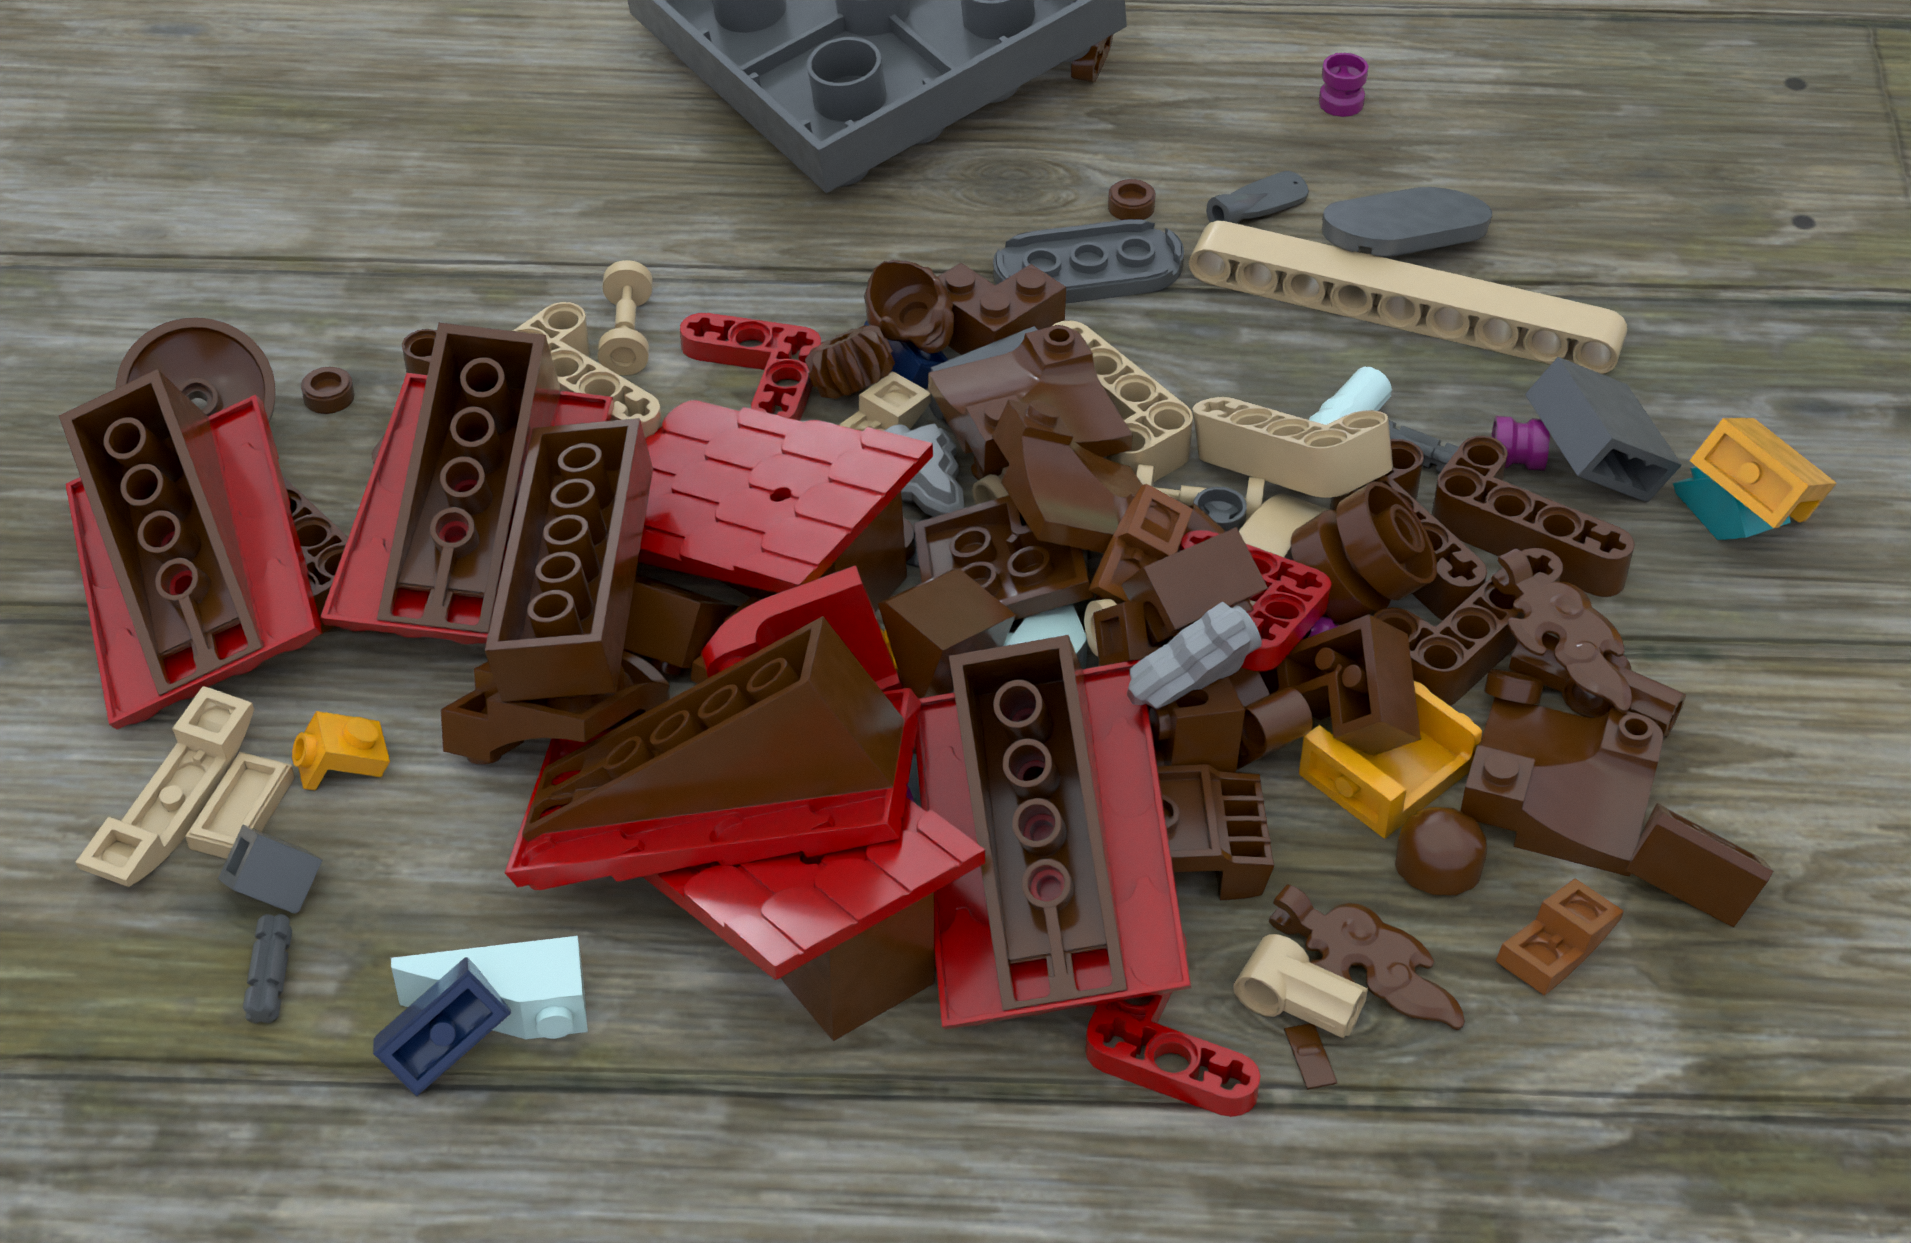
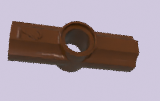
[1509,633,1686,738]

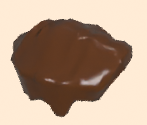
[864,260,954,353]

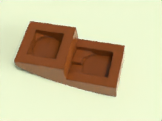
[1089,484,1193,604]
[1496,878,1624,996]

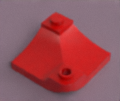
[701,565,904,692]

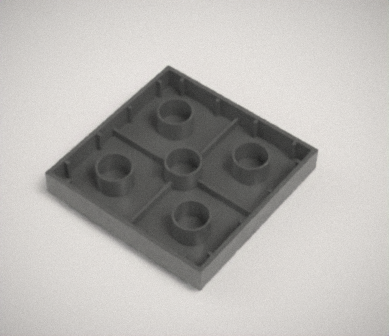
[627,0,1127,193]

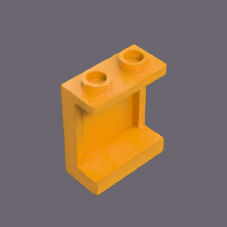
[1689,418,1837,528]
[1299,681,1482,839]

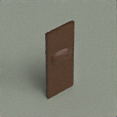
[1284,1023,1337,1090]

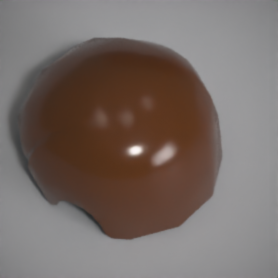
[1395,807,1487,895]

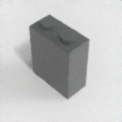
[1525,357,1682,502]

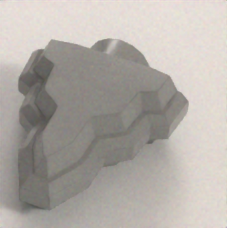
[884,423,965,517]
[1127,602,1262,709]

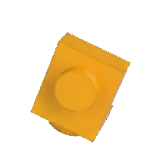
[292,711,390,791]

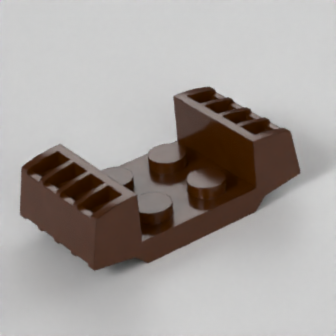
[1157,764,1274,901]

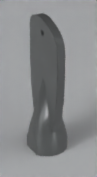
[1206,171,1309,224]

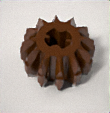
[805,325,895,399]

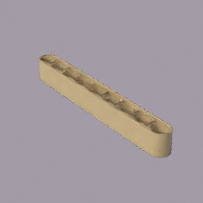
[1189,221,1627,374]

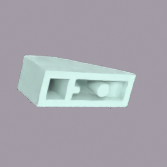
[391,936,588,1039]

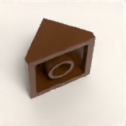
[877,568,1016,699]
[1626,803,1774,928]

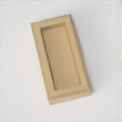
[186,752,295,859]

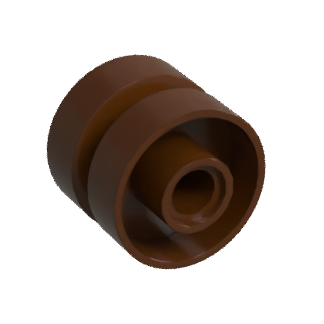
[1291,481,1437,625]

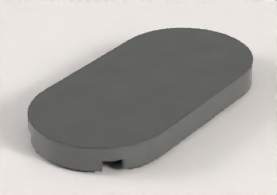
[1321,187,1492,257]
[993,219,1184,304]

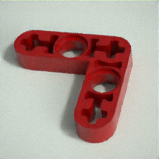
[680,313,821,421]
[1179,530,1332,671]
[1085,933,1261,1117]

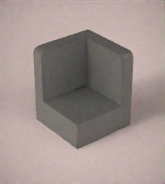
[218,824,322,913]

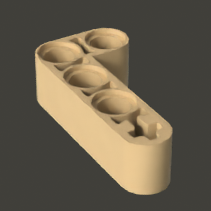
[513,302,662,438]
[1052,320,1193,482]
[1192,397,1393,498]

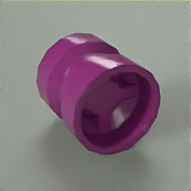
[1319,52,1369,117]
[1491,416,1550,471]

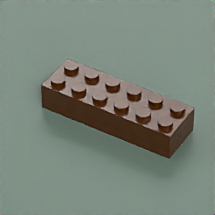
[485,418,653,702]

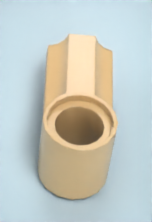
[1233,934,1368,1038]

